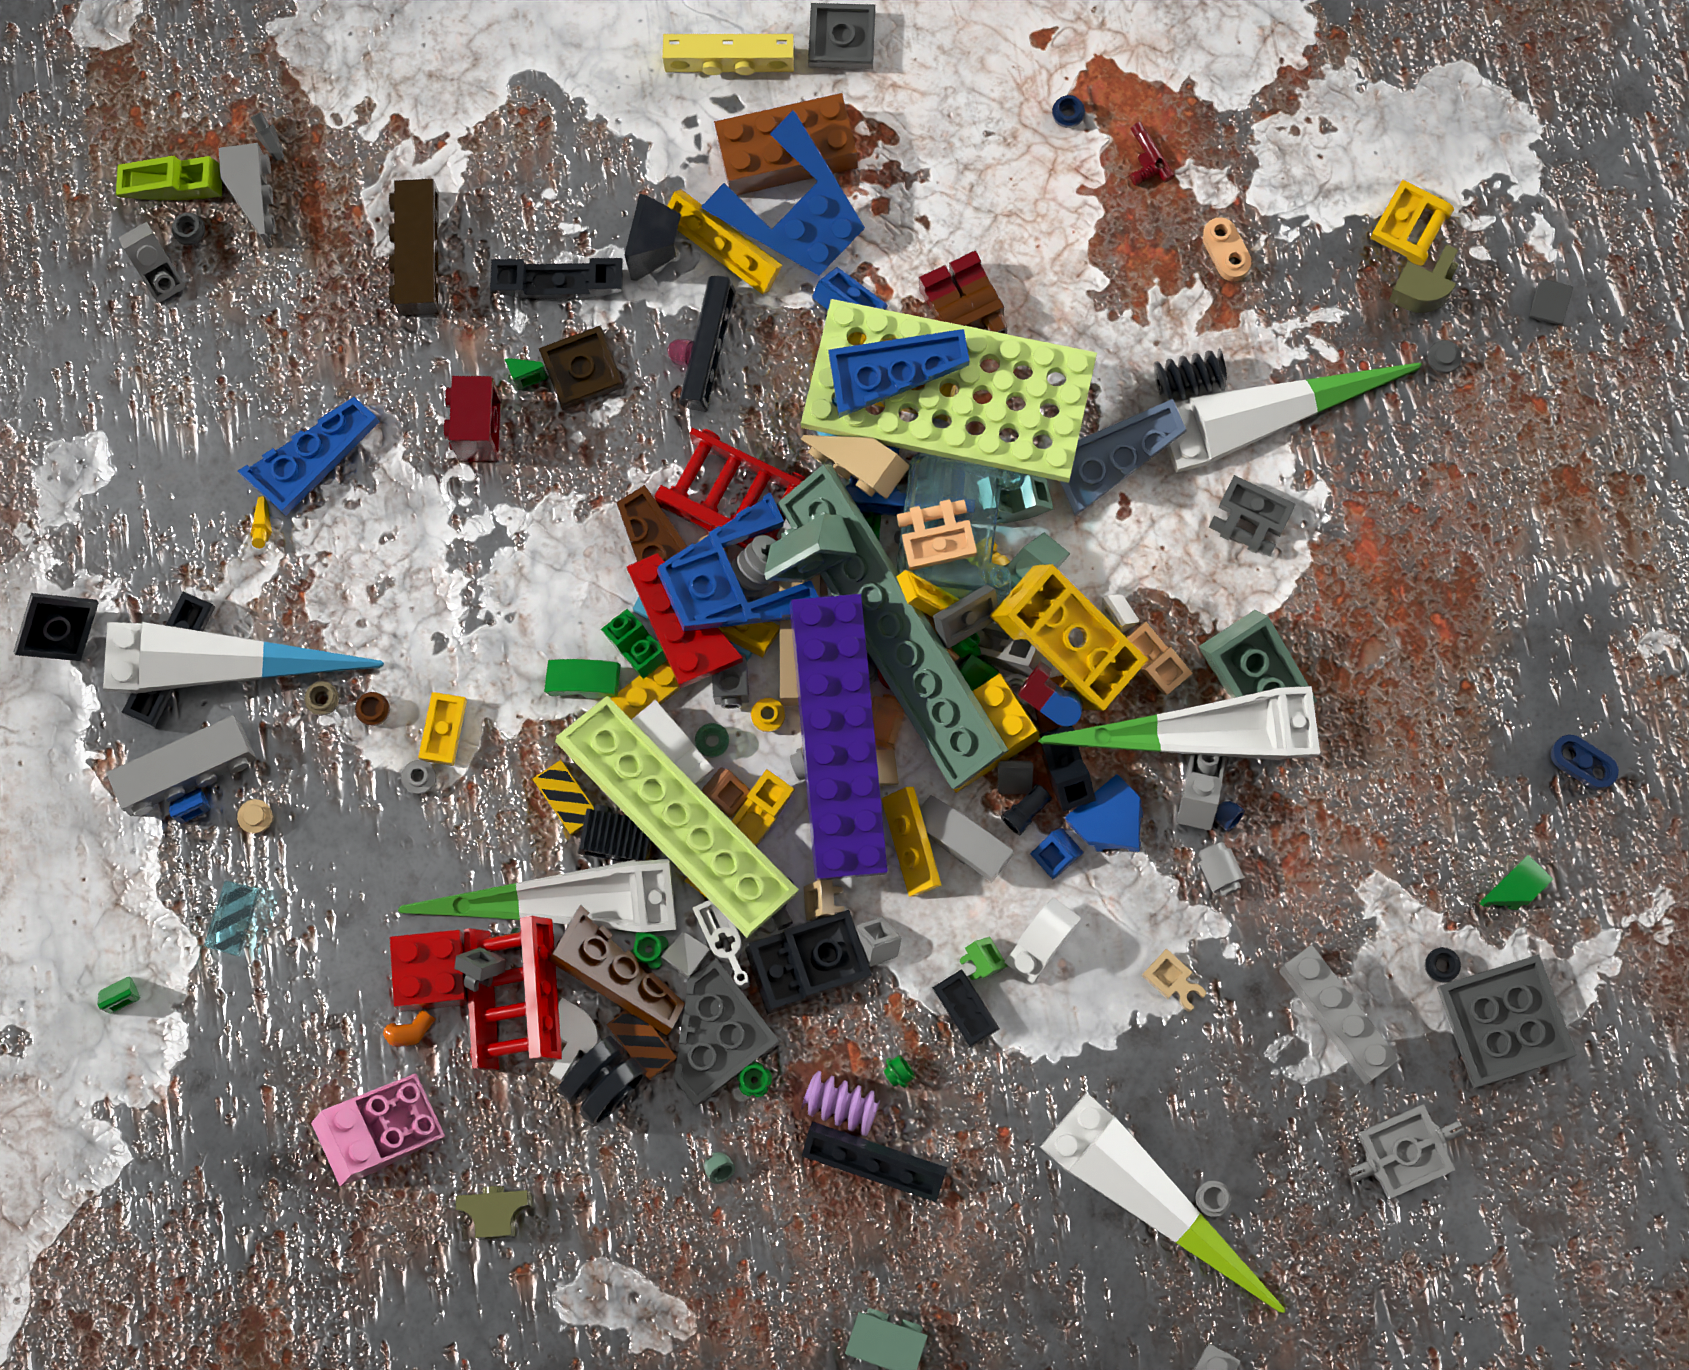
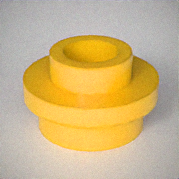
[751,698,785,732]

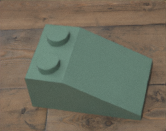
[1198,610,1317,703]

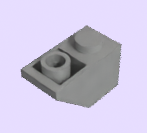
[118,222,186,304]

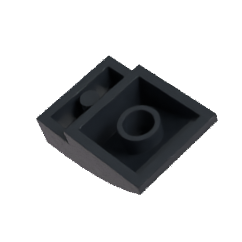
[745,910,872,1015]

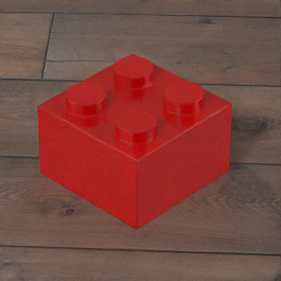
[390,930,468,1012]

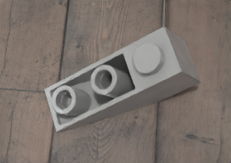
[219,143,276,247]
[1177,754,1226,831]

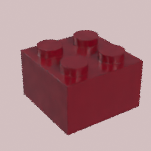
[444,376,502,462]

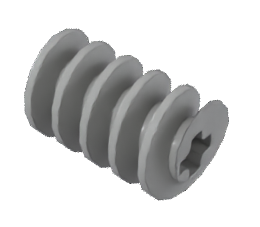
[731,535,776,603]

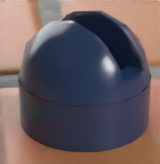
[1215,801,1245,832]

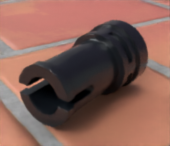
[1001,784,1052,836]

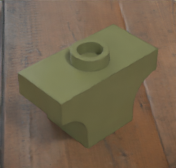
[455,1186,532,1240]

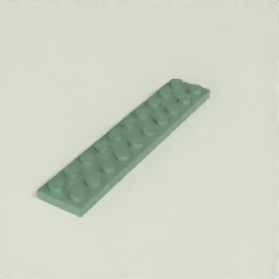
[777,464,1009,790]

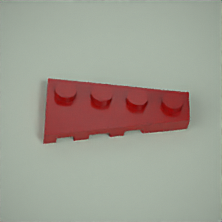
[626,553,743,689]

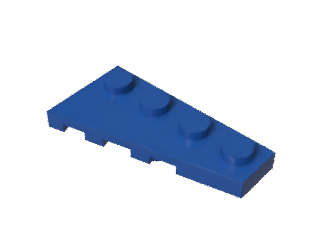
[238,397,380,516]

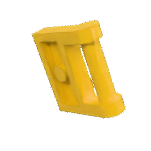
[1370,179,1454,266]

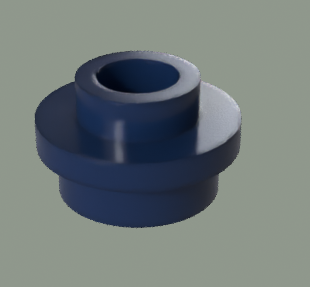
[1052,95,1085,128]

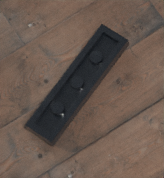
[802,1121,948,1202]

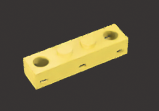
[662,34,795,75]

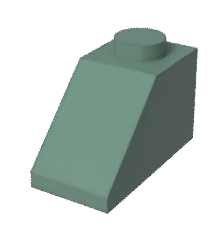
[1000,532,1070,592]

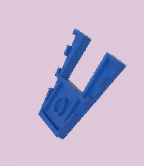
[701,110,865,276]
[657,492,819,631]

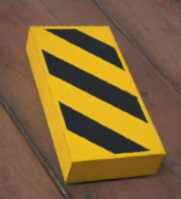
[533,760,594,836]

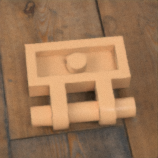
[897,499,977,571]

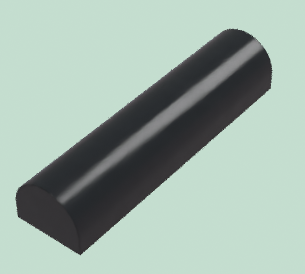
[679,276,736,412]
[121,591,215,729]

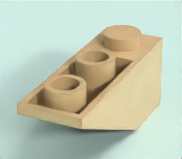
[801,435,910,499]

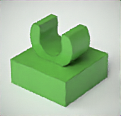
[960,936,1008,980]

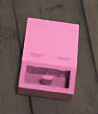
[311,1073,445,1187]

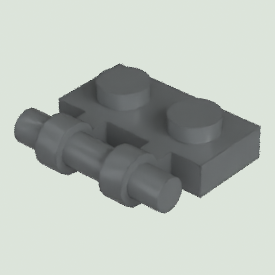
[1209,475,1296,556]

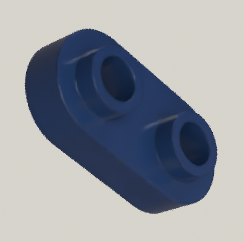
[1551,734,1619,790]

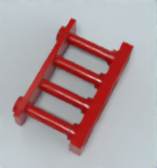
[654,427,806,549]
[464,916,562,1071]

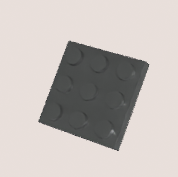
[1437,954,1577,1089]

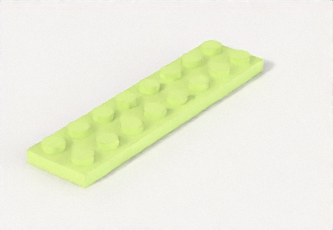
[555,696,799,938]

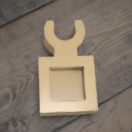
[1142,949,1207,1012]

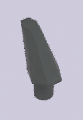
[250,111,284,161]

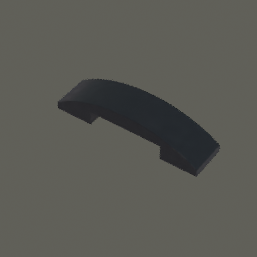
[490,258,623,299]

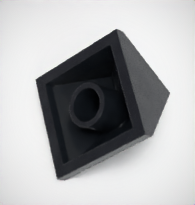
[624,194,681,281]
[13,593,99,661]

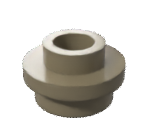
[304,681,339,716]

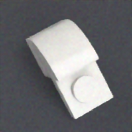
[1004,897,1081,984]
[549,998,601,1082]

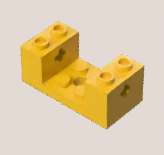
[990,564,1148,711]

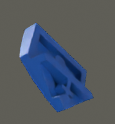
[1065,774,1144,852]

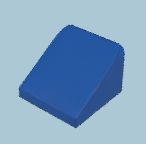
[169,788,211,824]
[1030,828,1084,879]

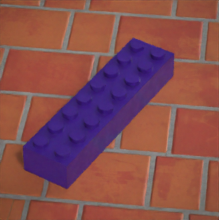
[790,594,888,881]

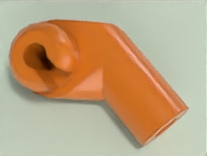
[383,1009,436,1047]

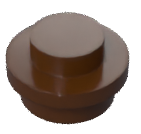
[355,692,390,726]

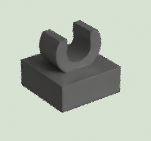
[455,947,506,992]

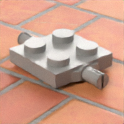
[1348,1104,1465,1200]

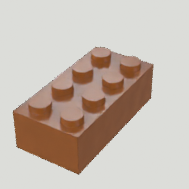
[714,93,858,195]

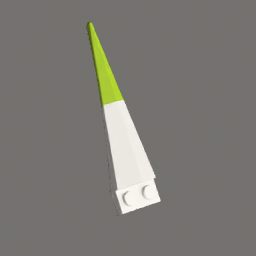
[1040,1093,1285,1313]

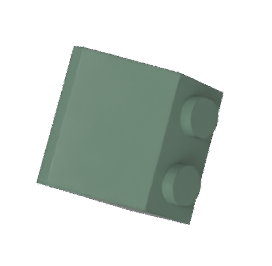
[764,512,857,583]

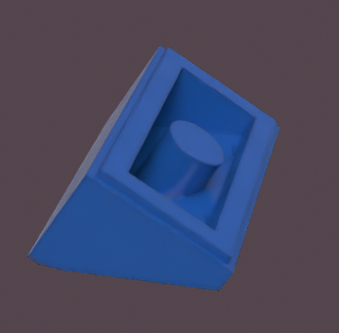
[812,267,888,310]

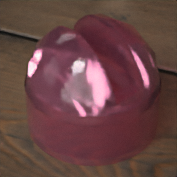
[667,339,693,366]

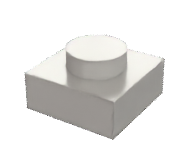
[1194,1343,1241,1370]

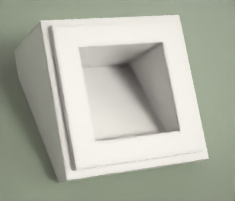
[1101,594,1139,633]

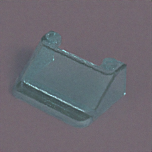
[897,452,1025,600]

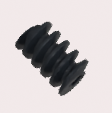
[1154,348,1227,401]

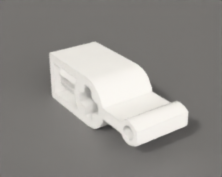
[632,700,714,785]
[693,900,750,990]

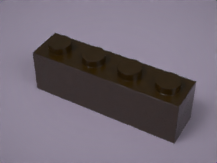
[389,179,439,316]

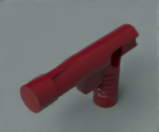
[1130,122,1175,186]

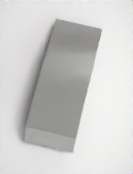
[920,795,1014,883]

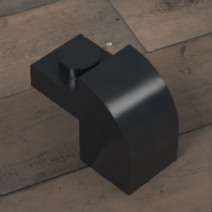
[1039,726,1096,811]

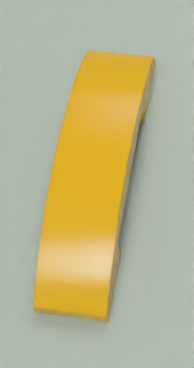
[685,769,795,897]

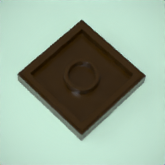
[539,325,624,411]

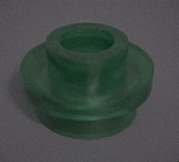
[695,723,729,758]

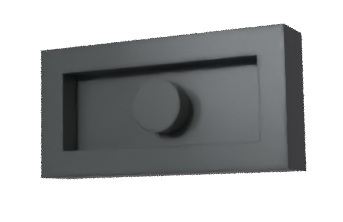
[933,584,998,649]

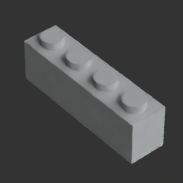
[106,715,256,816]
[1279,945,1400,1085]

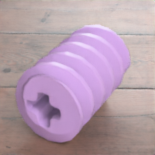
[801,1071,880,1136]

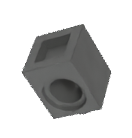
[712,655,749,709]

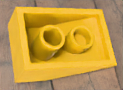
[953,673,1041,793]

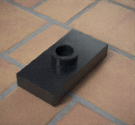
[932,969,1000,1048]

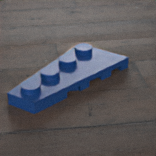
[828,329,970,418]

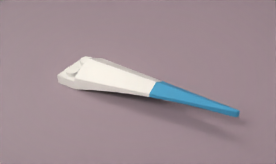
[103,622,384,693]

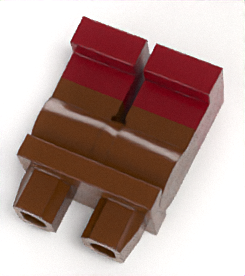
[919,250,1007,334]

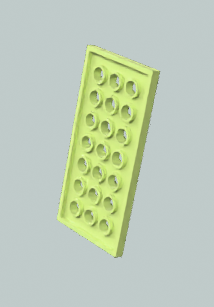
[801,299,1097,483]

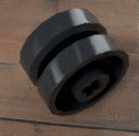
[557,1036,647,1127]

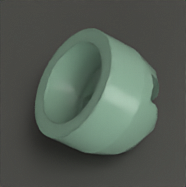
[704,1152,735,1184]

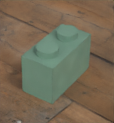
[845,1308,928,1370]

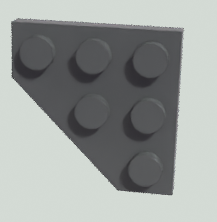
[674,958,780,1107]

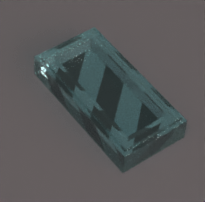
[204,880,260,957]

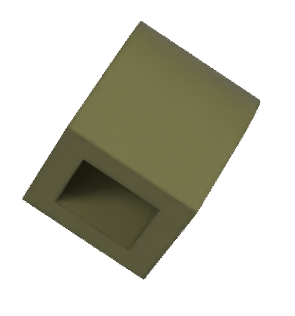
[1389,244,1459,313]

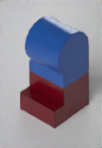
[1018,661,1083,727]

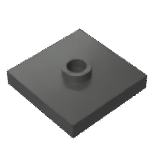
[808,3,876,69]

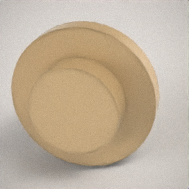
[237,799,273,834]

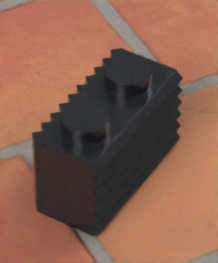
[577,805,652,862]

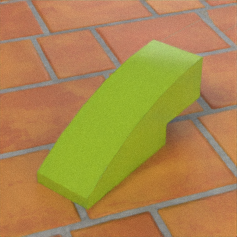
[116,156,223,200]

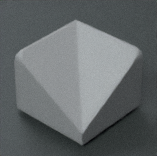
[855,916,902,967]
[662,932,712,979]

